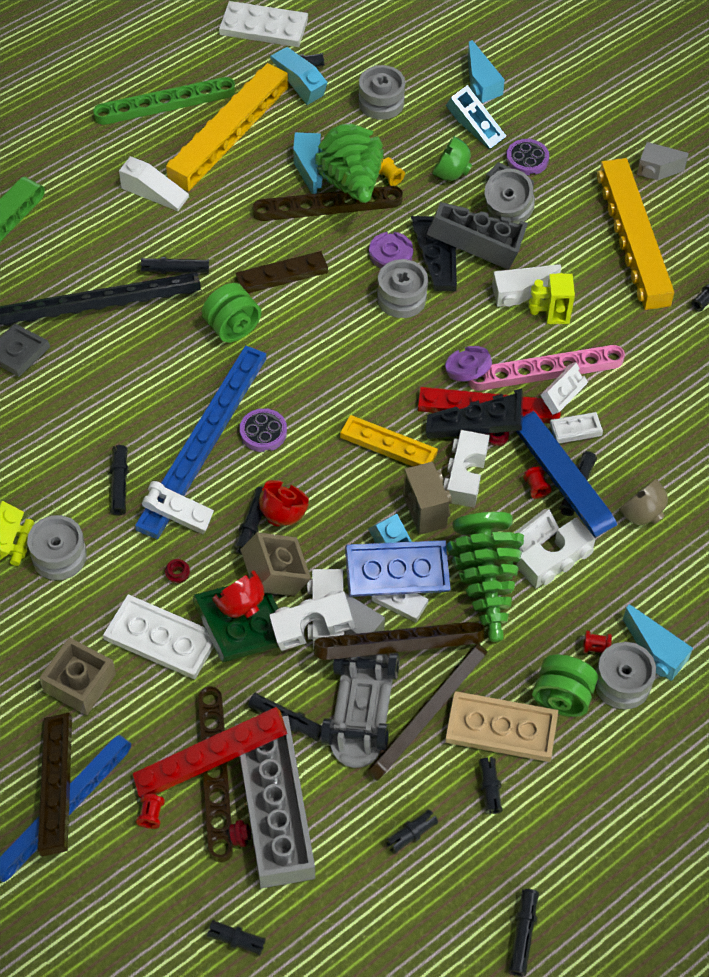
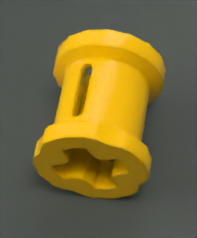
[379,157,405,186]

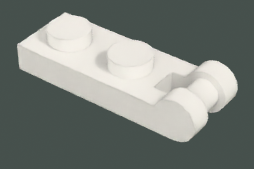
[541,362,588,414]
[142,481,214,534]

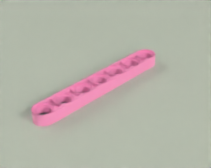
[468,345,625,391]

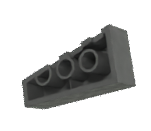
[427,202,528,270]

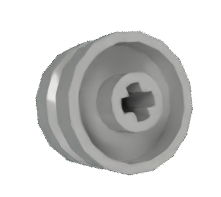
[359,65,405,120]
[484,169,535,224]
[377,259,428,318]
[27,515,87,580]
[595,642,656,710]

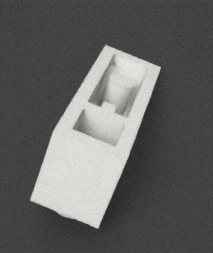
[119,156,189,211]
[492,264,561,307]

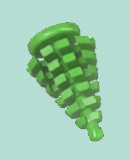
[315,124,384,203]
[446,512,524,642]

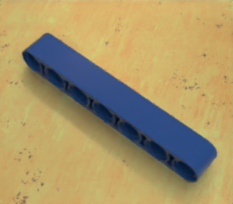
[516,411,617,538]

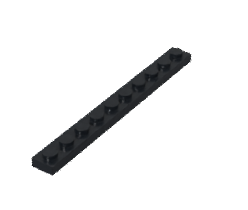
[0,272,201,326]

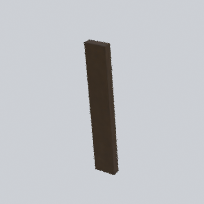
[38,712,72,857]

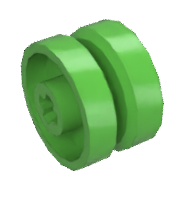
[202,283,262,343]
[532,654,598,717]

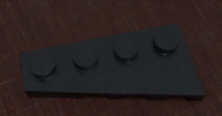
[410,216,457,291]
[426,388,524,439]

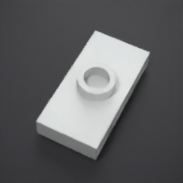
[550,412,603,443]
[514,509,559,553]
[372,594,428,622]

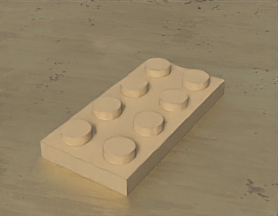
[445,691,558,762]

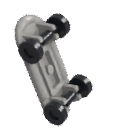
[321,653,400,768]

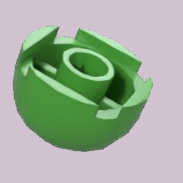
[432,136,472,181]

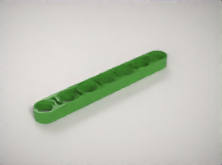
[93,77,235,125]

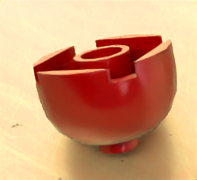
[259,480,309,527]
[212,570,265,618]

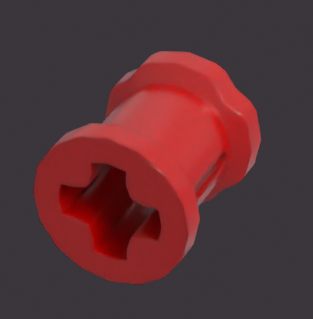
[523,466,551,499]
[583,630,612,654]
[136,794,165,829]

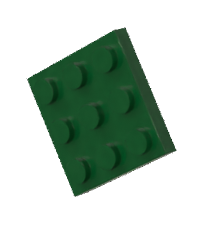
[192,585,279,663]

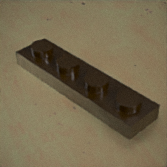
[236,251,328,293]

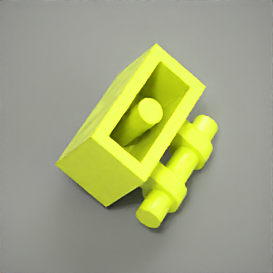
[528,273,575,324]
[0,501,34,566]

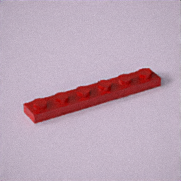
[418,387,561,424]
[133,707,288,798]

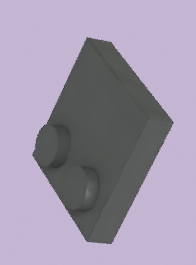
[0,324,50,377]

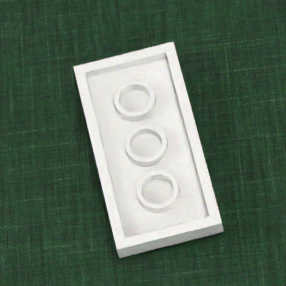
[219,1,308,47]
[103,594,214,680]

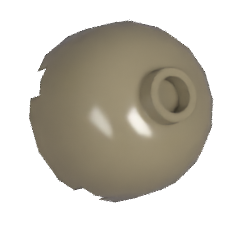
[619,479,668,525]

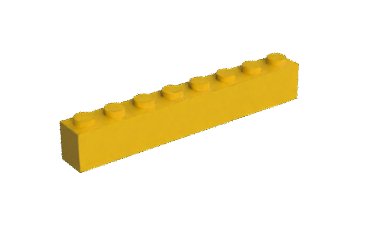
[166,63,288,192]
[597,158,674,310]

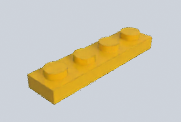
[340,415,438,467]

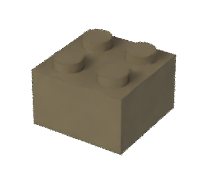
[403,461,452,535]
[240,532,311,596]
[39,637,116,715]

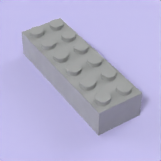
[235,716,315,888]

